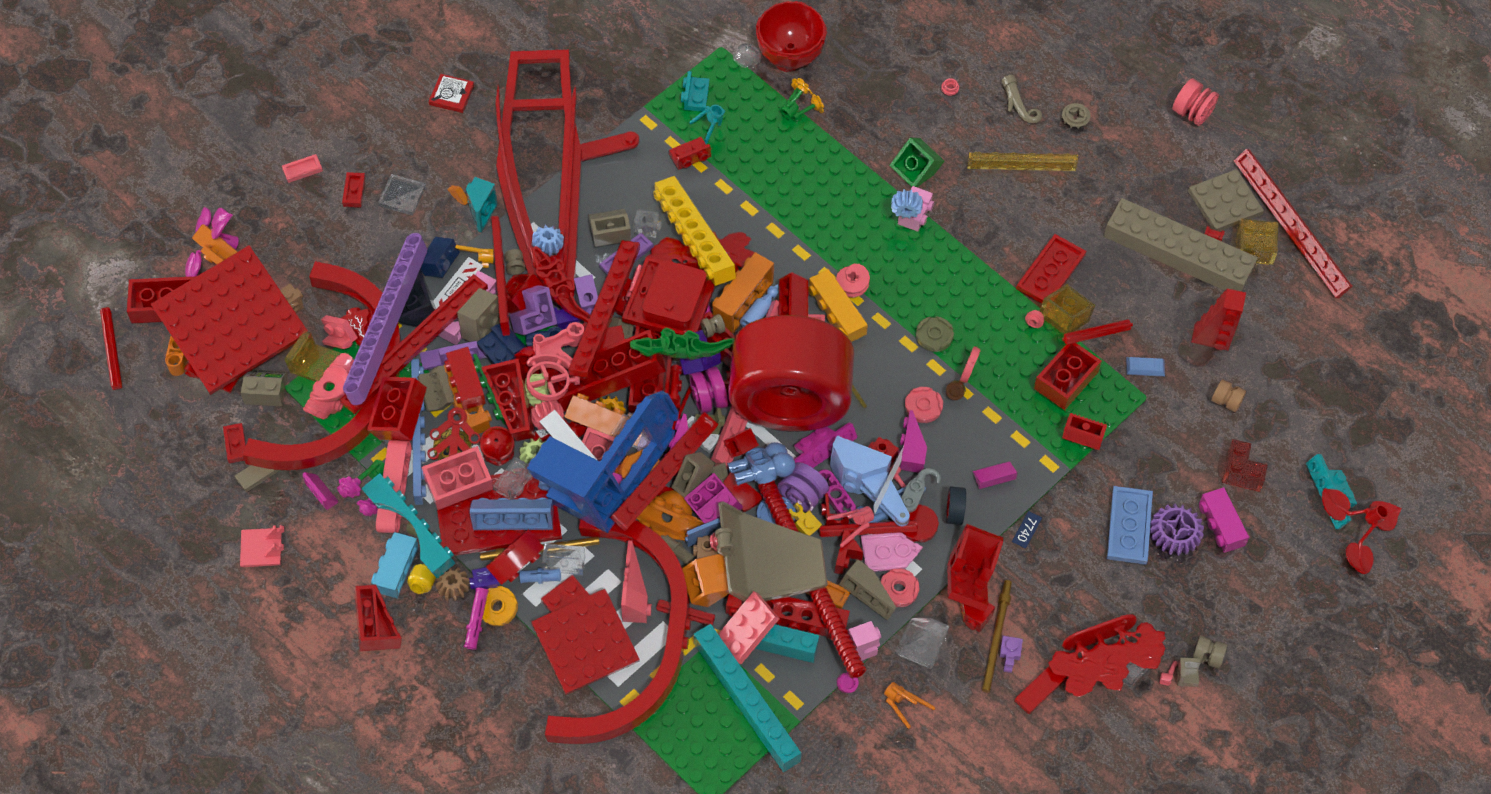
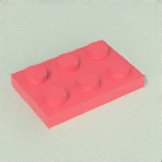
[718,591,780,664]

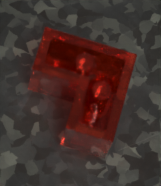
[1222,439,1268,492]

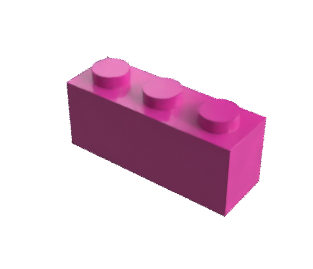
[1199,487,1249,553]

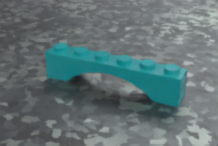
[361,473,455,579]

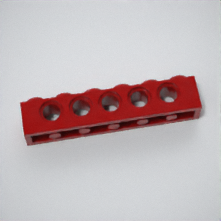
[726,594,850,640]

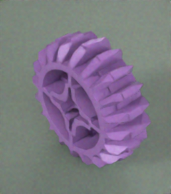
[1150,503,1204,556]

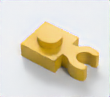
[789,502,822,536]

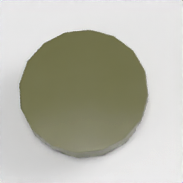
[916,317,954,352]

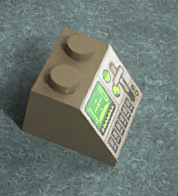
[241,369,288,406]

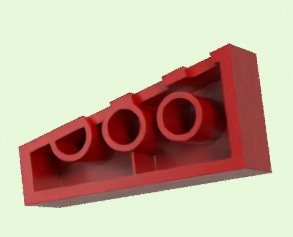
[1191,288,1246,351]
[481,358,535,441]

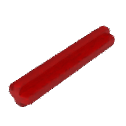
[656,600,715,625]

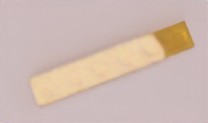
[967,152,1078,171]

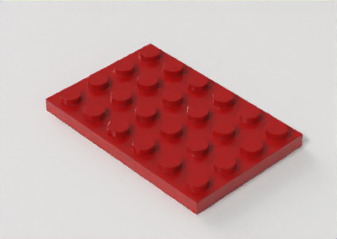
[437,470,562,556]

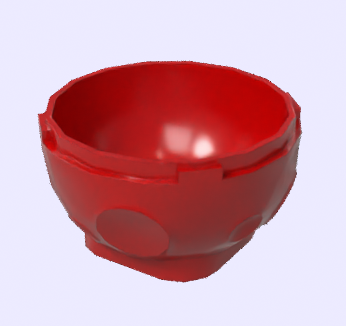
[756,1,827,72]

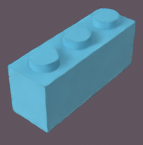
[371,532,419,599]

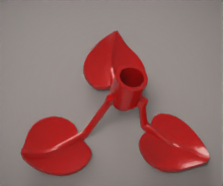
[1322,488,1401,575]

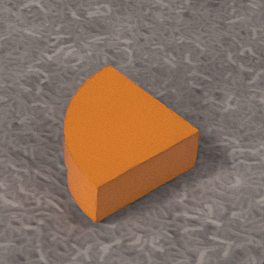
[447,185,468,205]

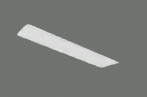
[874,446,904,513]

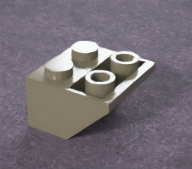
[588,209,631,247]

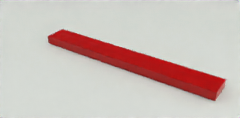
[491,216,510,336]
[610,412,719,531]

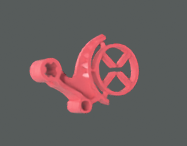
[526,322,584,401]

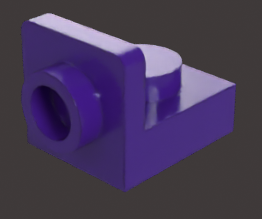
[469,568,499,592]

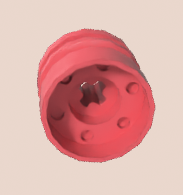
[1172,78,1219,126]

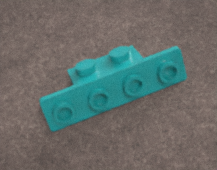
[1306,454,1357,529]

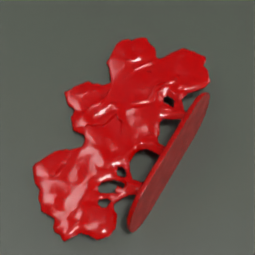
[647,231,755,282]
[1048,614,1166,697]

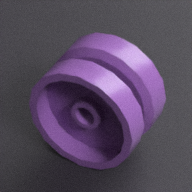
[778,462,829,512]

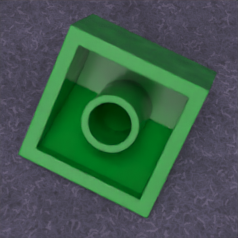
[889,137,944,187]

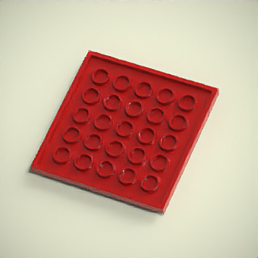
[151,245,310,395]

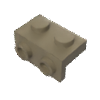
[417,365,454,412]

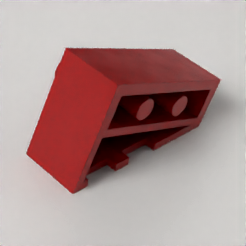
[355,585,402,651]

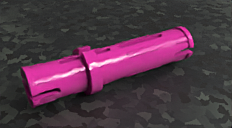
[464,588,489,650]

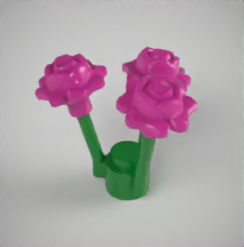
[337,459,385,517]

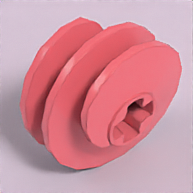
[836,263,870,297]

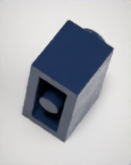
[421,237,460,278]

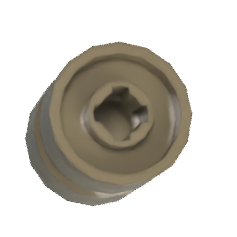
[1192,635,1227,669]

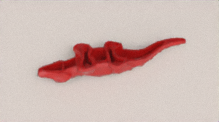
[531,246,591,323]

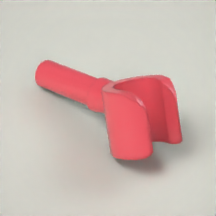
[889,464,906,488]
[1159,661,1178,686]

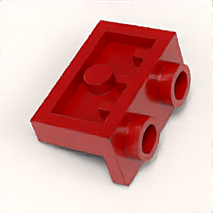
[669,137,711,170]

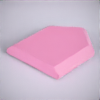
[861,533,923,572]

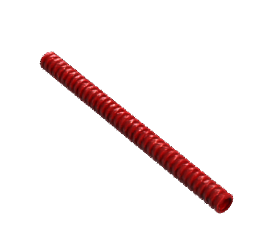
[758,480,866,678]

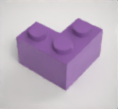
[510,285,557,335]

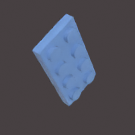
[1107,486,1153,565]

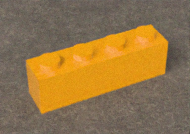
[808,269,868,342]

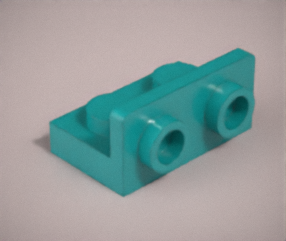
[681,71,709,111]

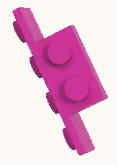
[794,422,857,468]

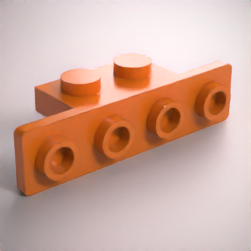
[192,224,238,264]

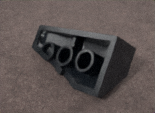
[398,268,436,326]

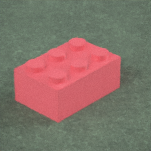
[422,446,493,510]

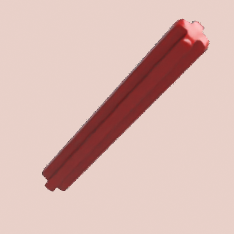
[100,307,122,390]
[1062,319,1133,345]
[819,520,918,537]

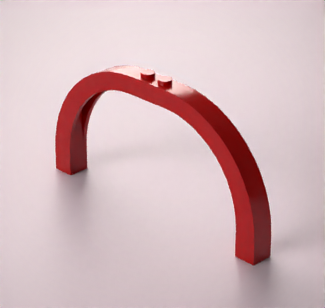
[243,261,402,470]
[545,519,691,744]

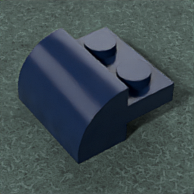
[477,324,526,364]

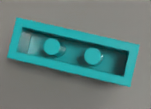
[755,625,819,663]

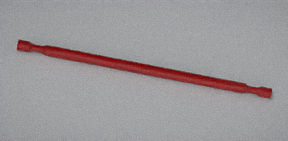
[672,386,692,430]

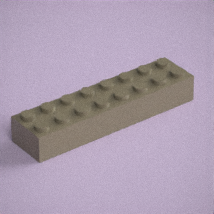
[1104,198,1258,291]

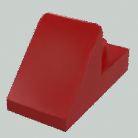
[835,530,863,575]

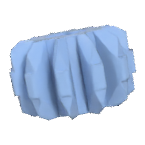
[891,189,923,219]
[532,224,564,256]

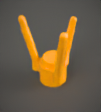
[455,245,494,268]

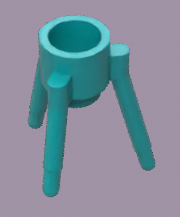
[690,104,725,144]

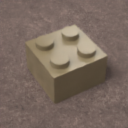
[457,288,500,342]

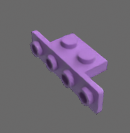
[420,341,487,370]

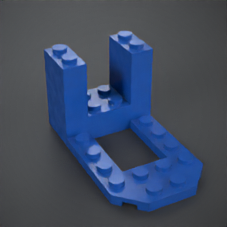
[527,391,679,533]

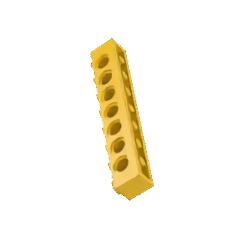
[653,176,736,286]

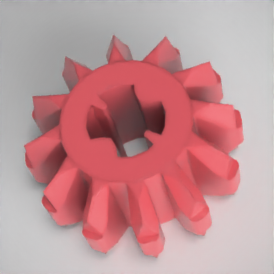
[531,400,564,431]

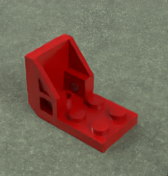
[947,524,1003,612]

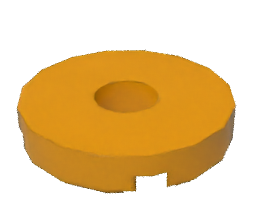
[482,586,518,626]

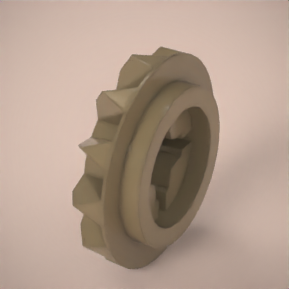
[1062,103,1091,129]

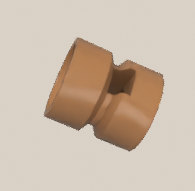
[1211,379,1247,413]

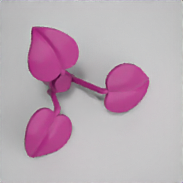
[185,207,239,277]

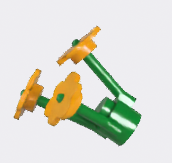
[780,78,824,120]

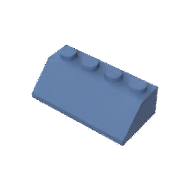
[470,498,553,530]

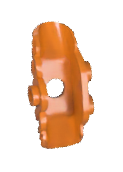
[636,490,704,541]

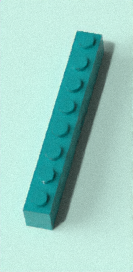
[694,624,801,773]

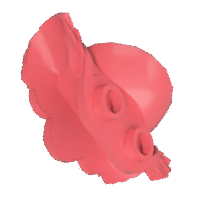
[303,353,354,419]

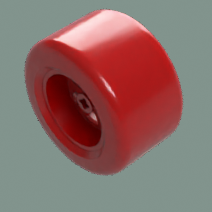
[728,315,854,431]

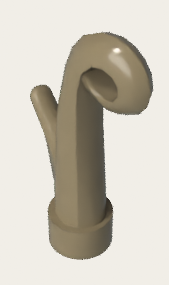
[1001,75,1042,123]

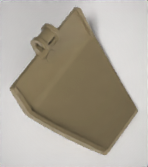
[715,501,828,602]

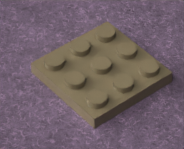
[1188,169,1264,231]

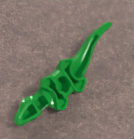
[630,328,735,360]

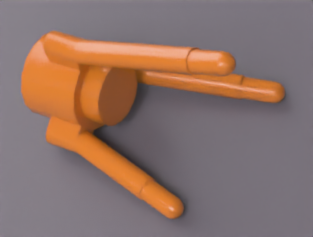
[884,682,935,729]

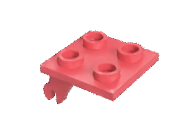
[240,525,284,567]

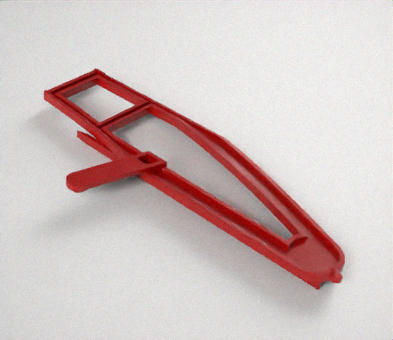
[496,49,640,286]

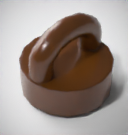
[946,380,966,400]

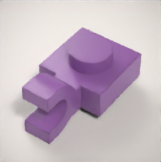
[1000,636,1023,673]

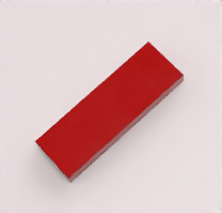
[1014,666,1068,715]

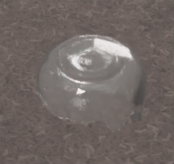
[733,43,761,68]

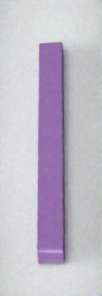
[343,233,428,405]

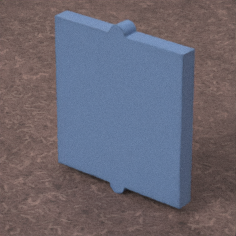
[685,518,721,547]

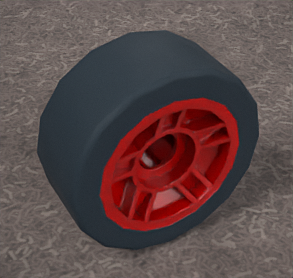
[946,486,966,525]

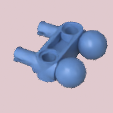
[727,442,795,486]

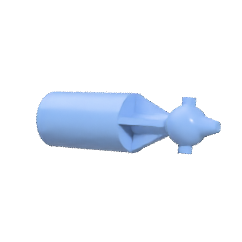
[740,284,779,327]

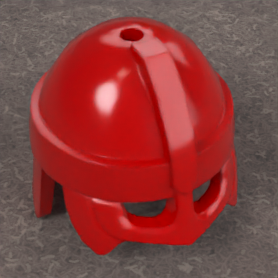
[480,426,515,466]

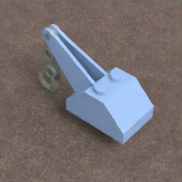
[830,436,941,526]

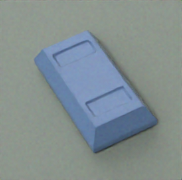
[1126,357,1165,377]

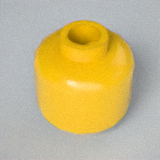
[407,564,436,594]

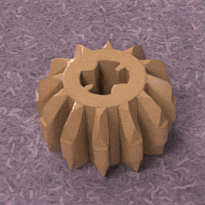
[436,567,470,601]

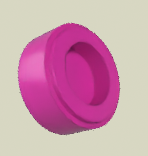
[837,672,859,693]

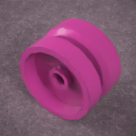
[689,366,728,414]

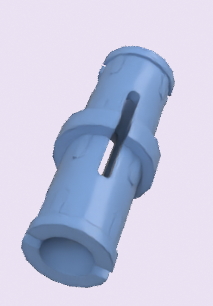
[520,568,561,584]

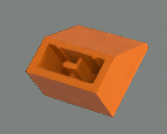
[682,554,729,607]

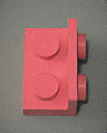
[321,315,357,349]

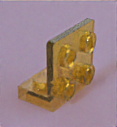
[285,330,340,382]

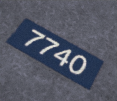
[1012,511,1042,549]

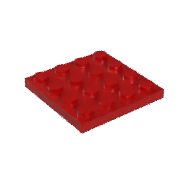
[531,589,640,695]

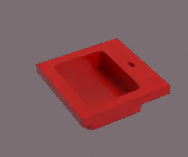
[622,257,716,335]

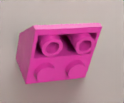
[684,473,743,525]

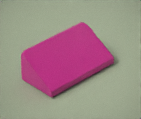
[973,461,1017,489]
[302,472,338,510]

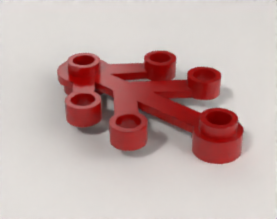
[427,407,481,460]

